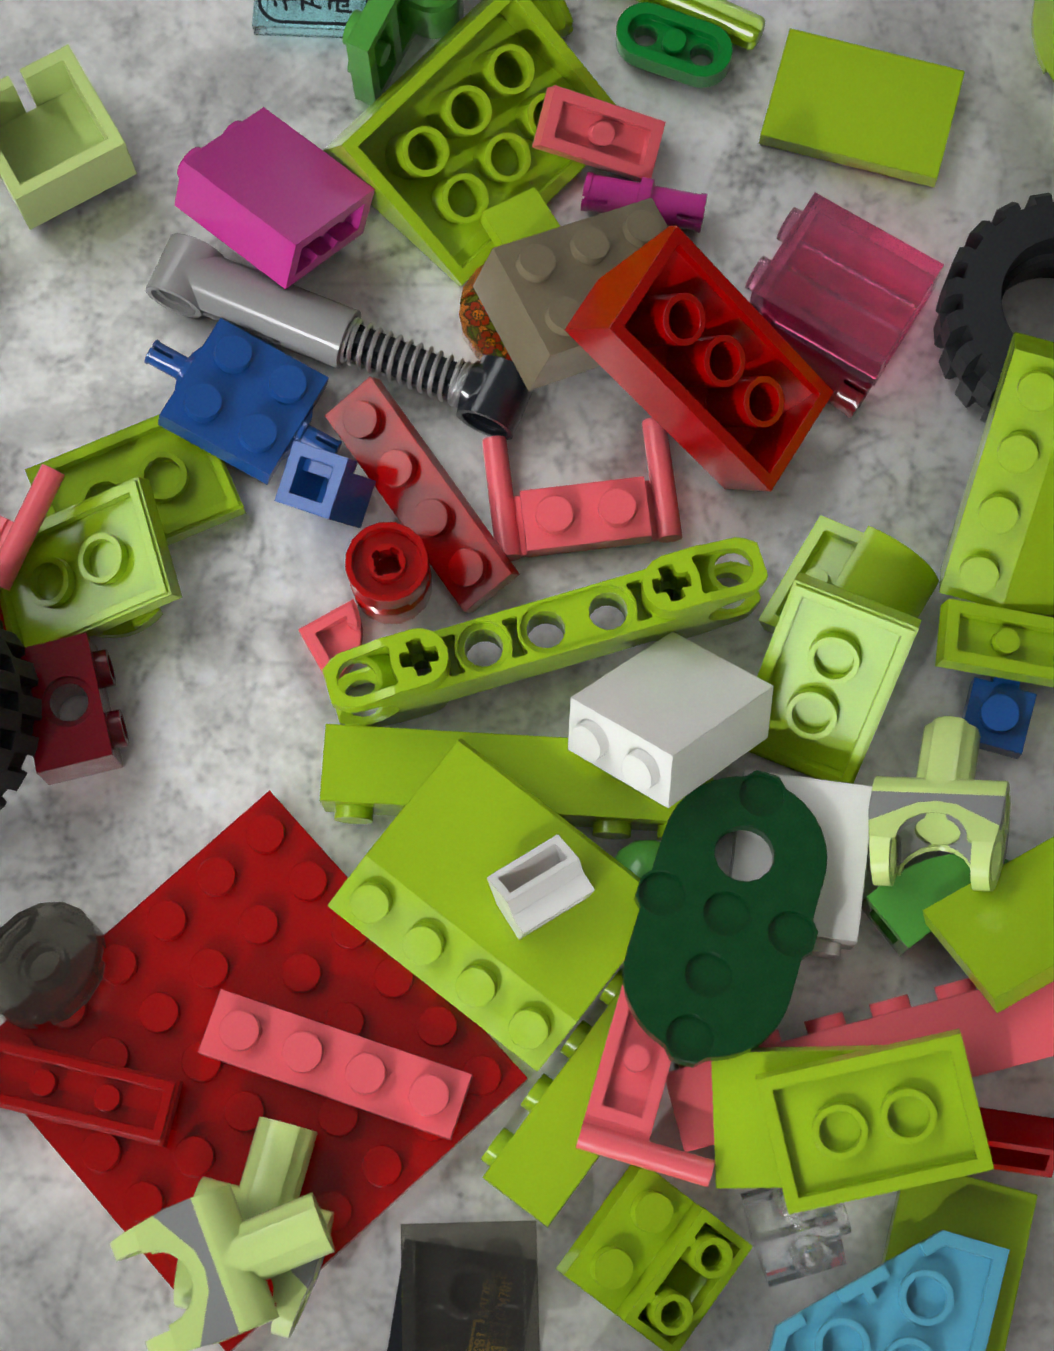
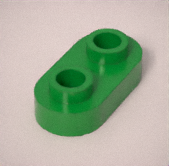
[616,2,733,88]

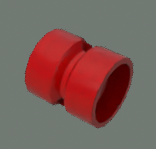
[345,522,432,624]

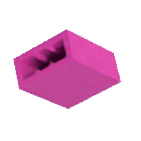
[174,107,375,289]

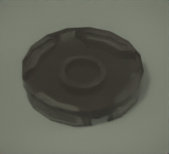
[0,902,106,1029]

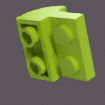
[758,515,939,634]
[556,1165,753,1351]

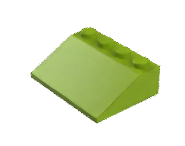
[323,0,616,286]
[939,332,1054,616]
[327,738,640,1072]

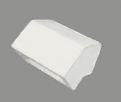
[487,834,595,940]

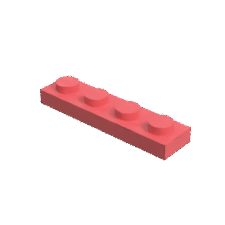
[198,989,473,1140]

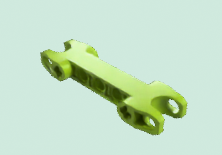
[322,537,768,727]

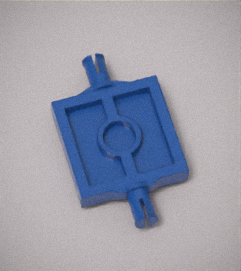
[144,318,342,485]

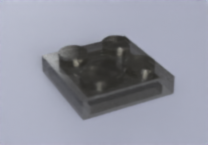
[401,1220,540,1351]

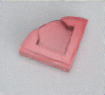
[298,599,363,679]

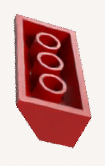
[564,225,834,492]

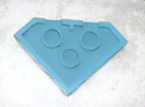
[768,1230,1010,1351]

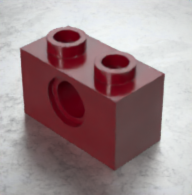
[20,633,129,785]

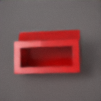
[979,1107,1054,1178]

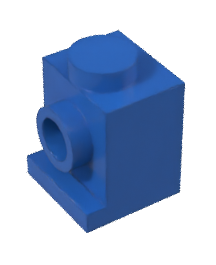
[274,440,376,529]

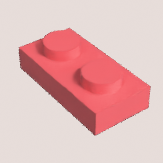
[532,85,666,182]

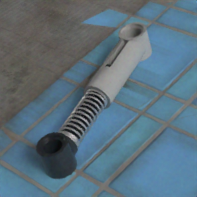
[145,233,533,440]

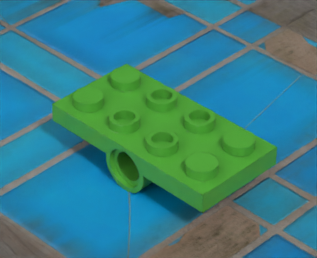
[342,0,464,105]

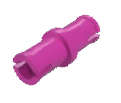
[581,171,708,233]

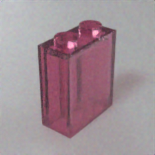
[745,192,944,386]

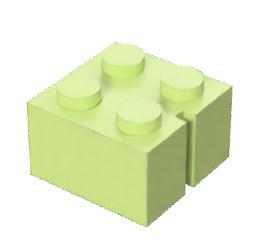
[0,45,137,230]

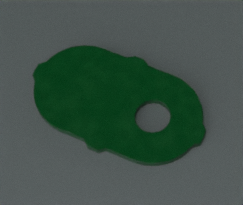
[623,770,827,1068]

